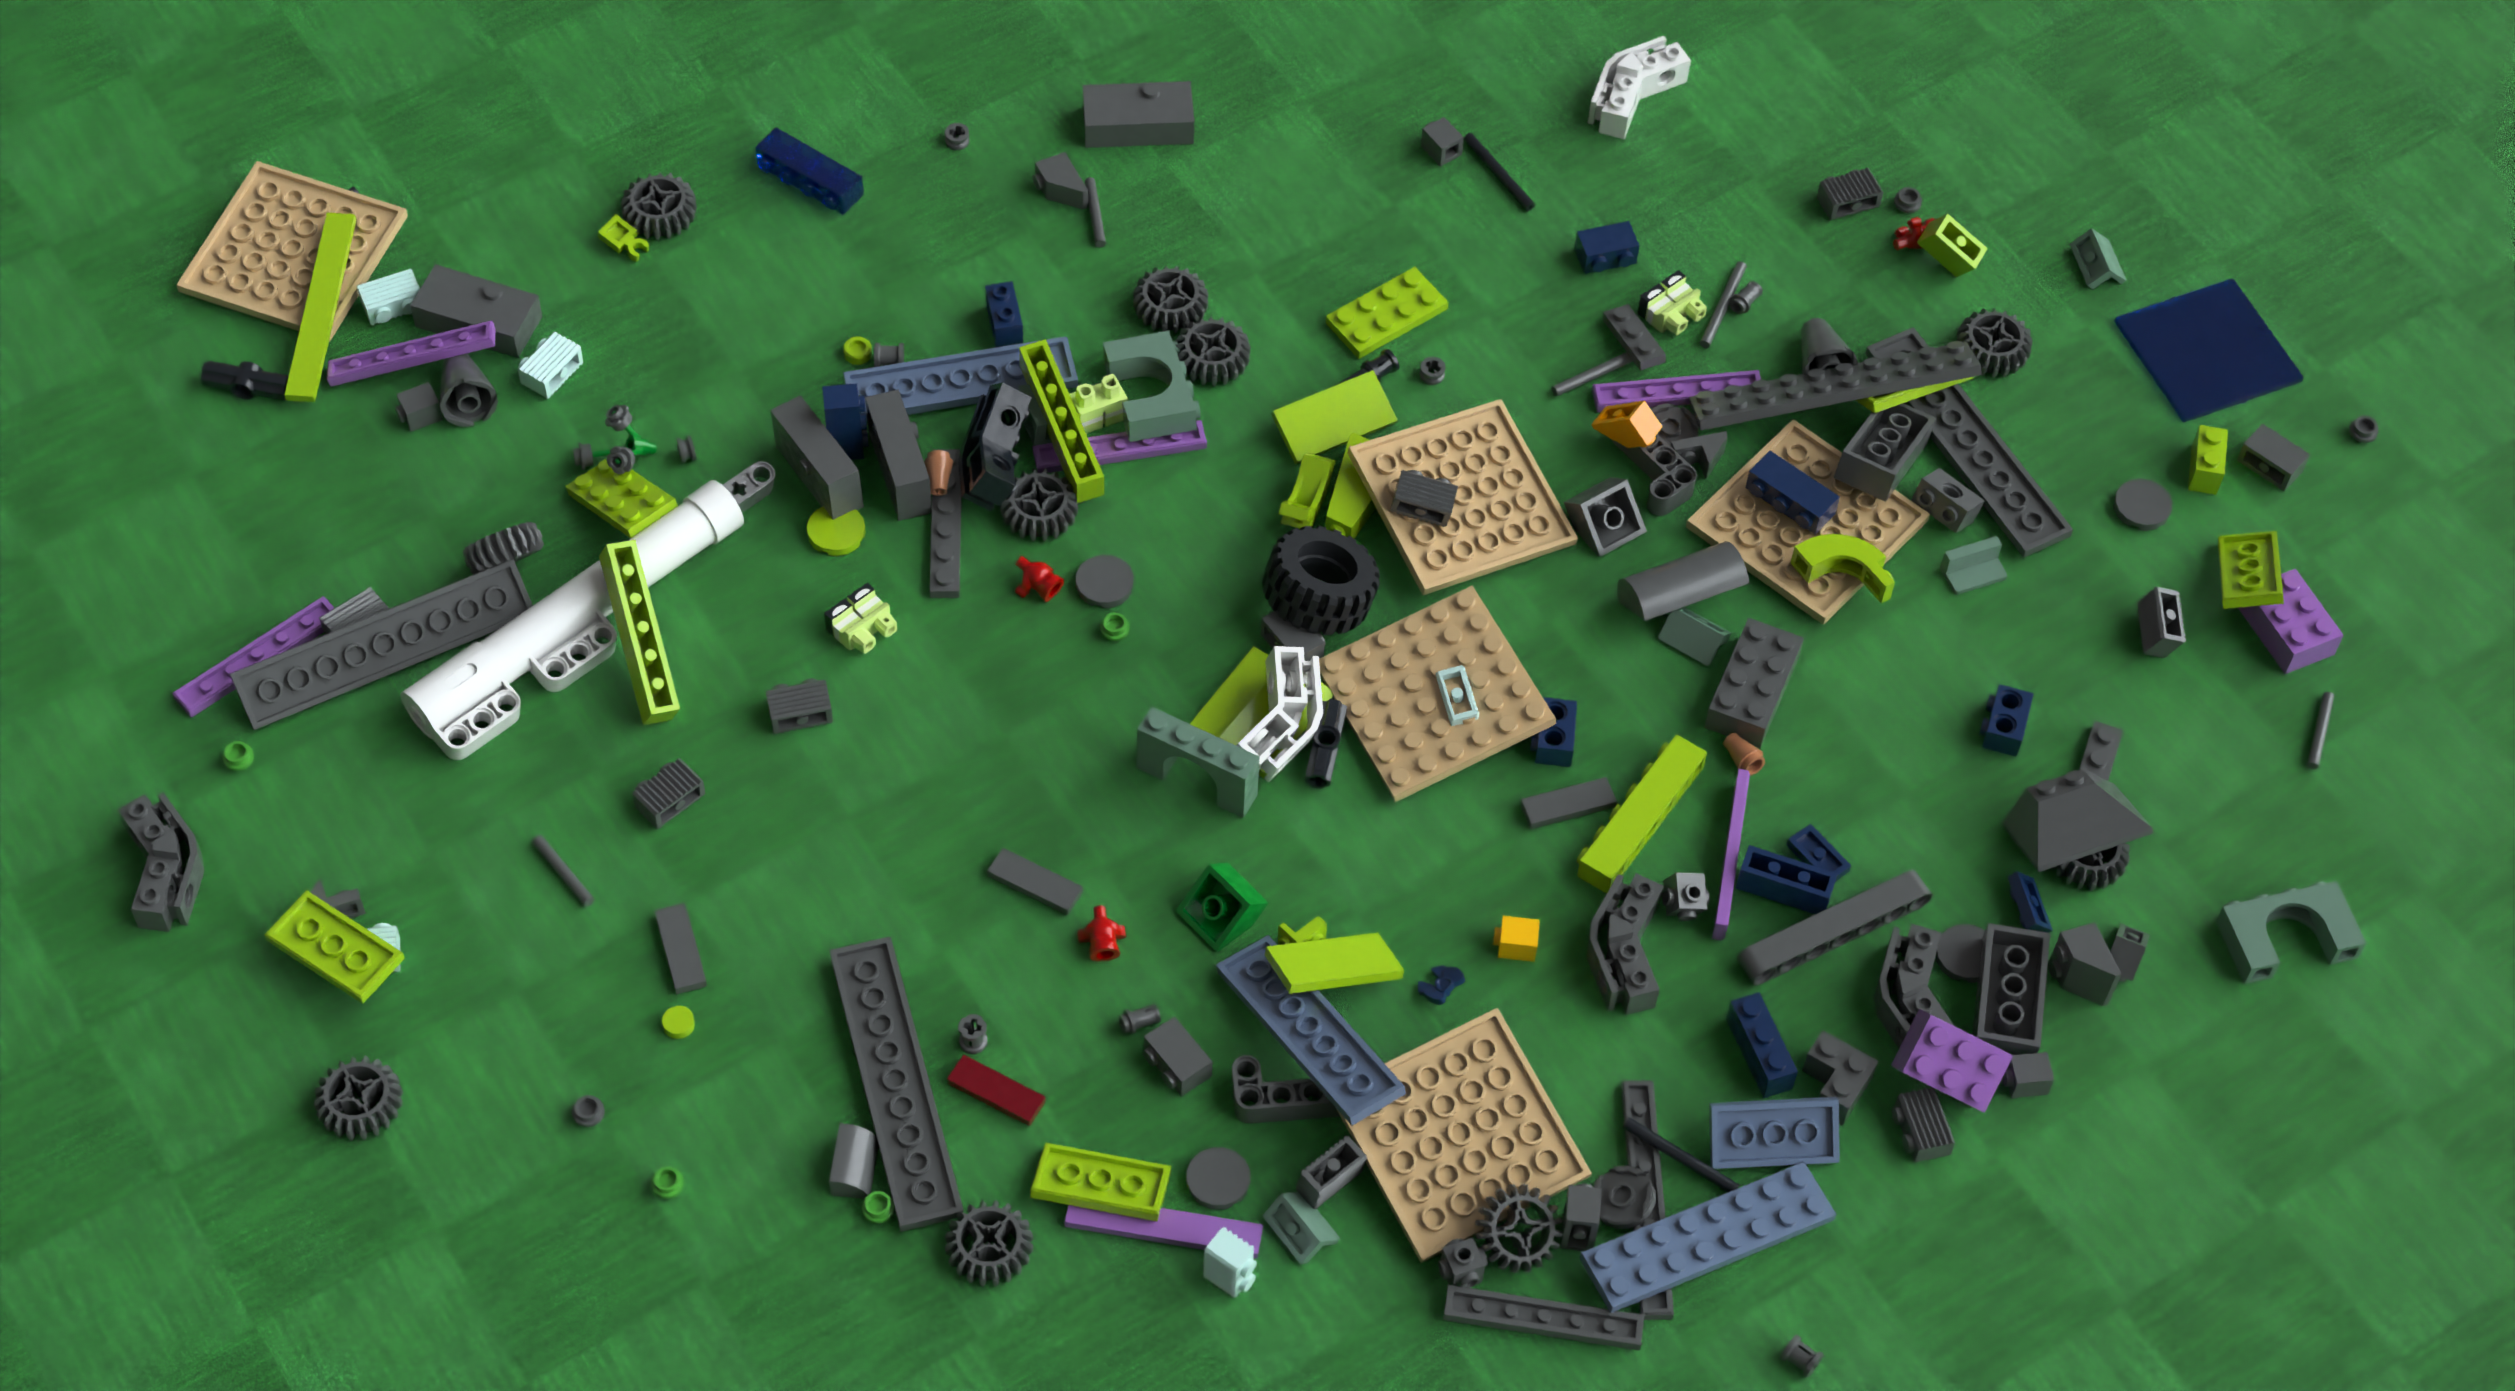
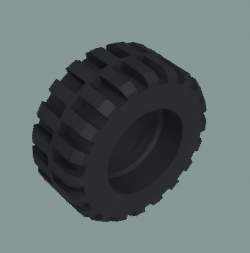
[1261,526,1380,635]

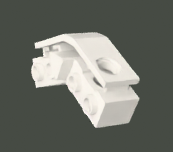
[1588,36,1691,139]
[1237,646,1323,783]

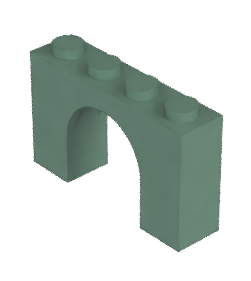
[1103,331,1201,442]
[1137,707,1260,818]
[2216,881,2366,984]

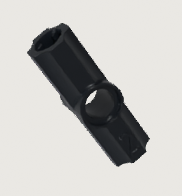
[200,361,289,401]
[1305,699,1347,789]

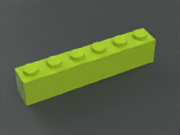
[1019,339,1104,503]
[599,540,680,725]
[1577,734,1707,894]

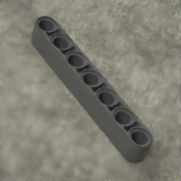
[1737,870,1933,985]

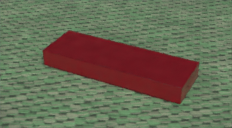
[947,1054,1046,1127]

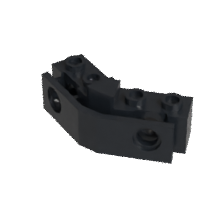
[958,382,1032,511]

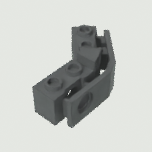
[117,792,205,932]
[1586,873,1664,1015]
[1873,924,1953,1048]

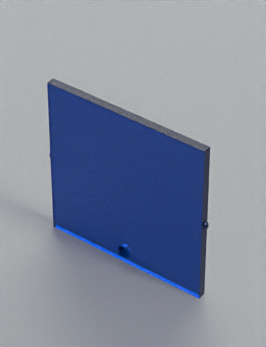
[2114,278,2304,423]

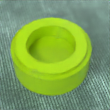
[843,336,872,365]
[662,1006,695,1039]

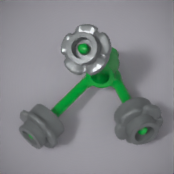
[573,405,657,474]

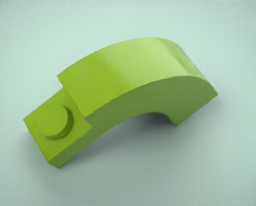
[1279,453,1336,529]
[1790,534,1895,604]

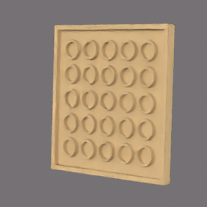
[176,161,408,341]
[1347,399,1578,595]
[1686,419,1930,625]
[1319,585,1556,802]
[1336,1007,1592,1263]

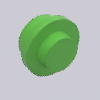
[1100,613,1130,641]
[222,741,254,771]
[651,1166,684,1199]
[862,1191,895,1223]

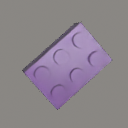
[2238,568,2344,674]
[1891,1009,2013,1113]

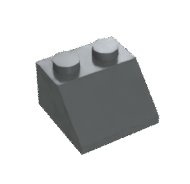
[1564,477,1647,557]
[2048,922,2122,1006]

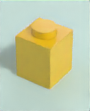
[1493,916,1540,962]

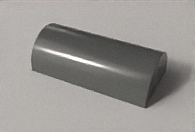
[1617,541,1749,621]

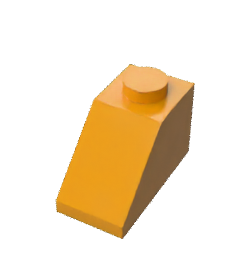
[1591,401,1663,448]

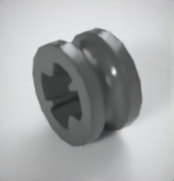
[945,123,969,150]
[1419,357,1446,385]
[676,435,697,464]

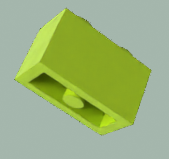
[1917,214,1988,277]
[2188,425,2228,495]

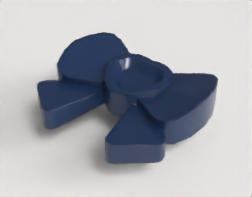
[1418,965,1465,1005]

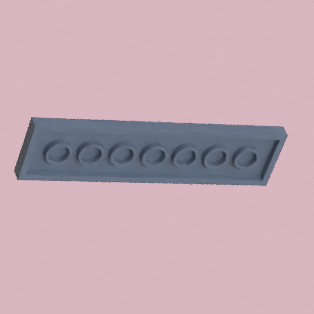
[843,336,1078,420]
[1216,935,1406,1126]
[1579,1162,1837,1313]

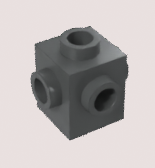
[1662,872,1709,921]
[1437,1237,1488,1288]

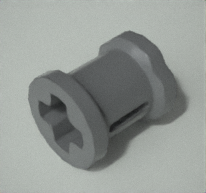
[874,342,904,367]
[958,1014,988,1054]
[1780,1334,1824,1378]

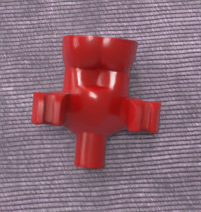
[1893,217,1935,250]
[1015,556,1064,602]
[1077,905,1126,961]

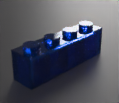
[755,127,864,215]

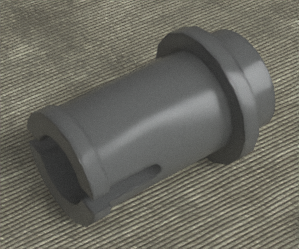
[1730,281,1763,314]
[1118,1003,1161,1034]

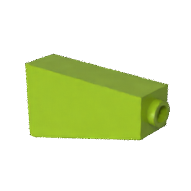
[1325,432,1376,539]

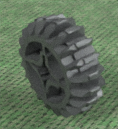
[621,172,697,240]
[1133,264,1208,334]
[1956,307,2033,378]
[1176,316,1251,387]
[1000,468,1078,542]
[463,522,544,574]
[2052,843,2130,892]
[314,1055,403,1141]
[1475,1184,1563,1273]
[945,1199,1033,1287]

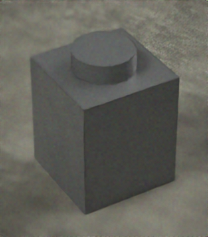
[1421,117,1464,167]
[395,382,443,432]
[2002,1052,2054,1098]

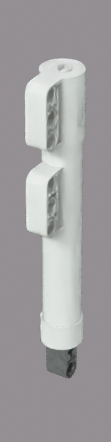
[400,461,775,760]

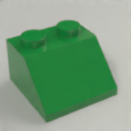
[1175,862,1269,952]

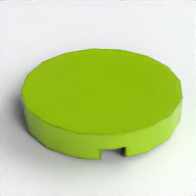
[807,507,866,556]

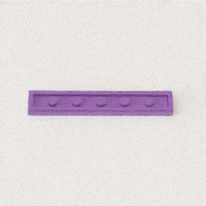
[327,321,495,387]
[1592,370,1761,413]
[1032,420,1207,473]
[172,596,334,718]
[1712,769,1750,941]
[1065,1205,1263,1259]

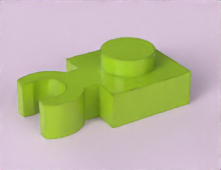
[598,214,649,262]

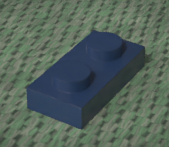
[1786,824,1852,881]
[2008,871,2053,933]

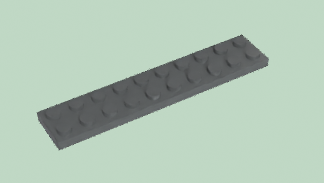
[1865,327,2073,558]
[1689,341,1982,430]
[229,559,533,730]
[829,936,964,1232]

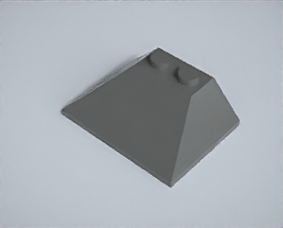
[2002,769,2153,872]

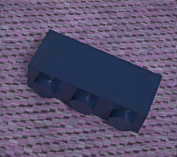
[822,383,869,460]
[1745,450,1840,535]
[1736,845,1838,915]
[1726,992,1798,1098]

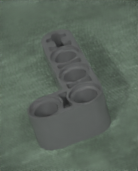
[1611,434,1697,516]
[1231,1055,1341,1124]

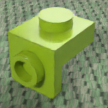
[1278,916,1327,945]

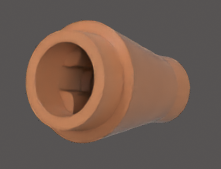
[924,450,953,496]
[1723,733,1765,776]

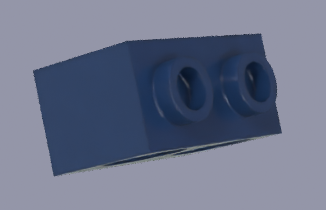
[985,281,1023,348]
[1979,684,2034,757]
[1530,697,1577,767]

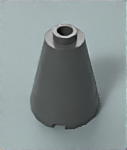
[1801,318,1858,375]
[439,353,498,427]

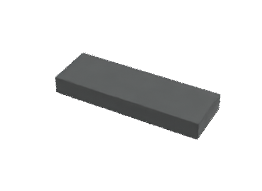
[1520,777,1617,829]
[987,848,1083,915]
[655,903,707,994]

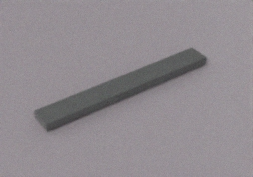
[1621,1080,1674,1320]

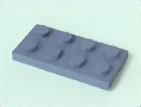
[1709,1097,1840,1169]

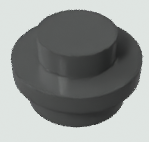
[1894,187,1922,213]
[2349,416,2379,443]
[572,1095,605,1127]

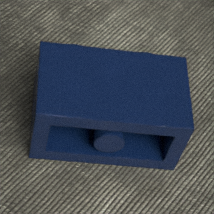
[1574,221,1640,274]

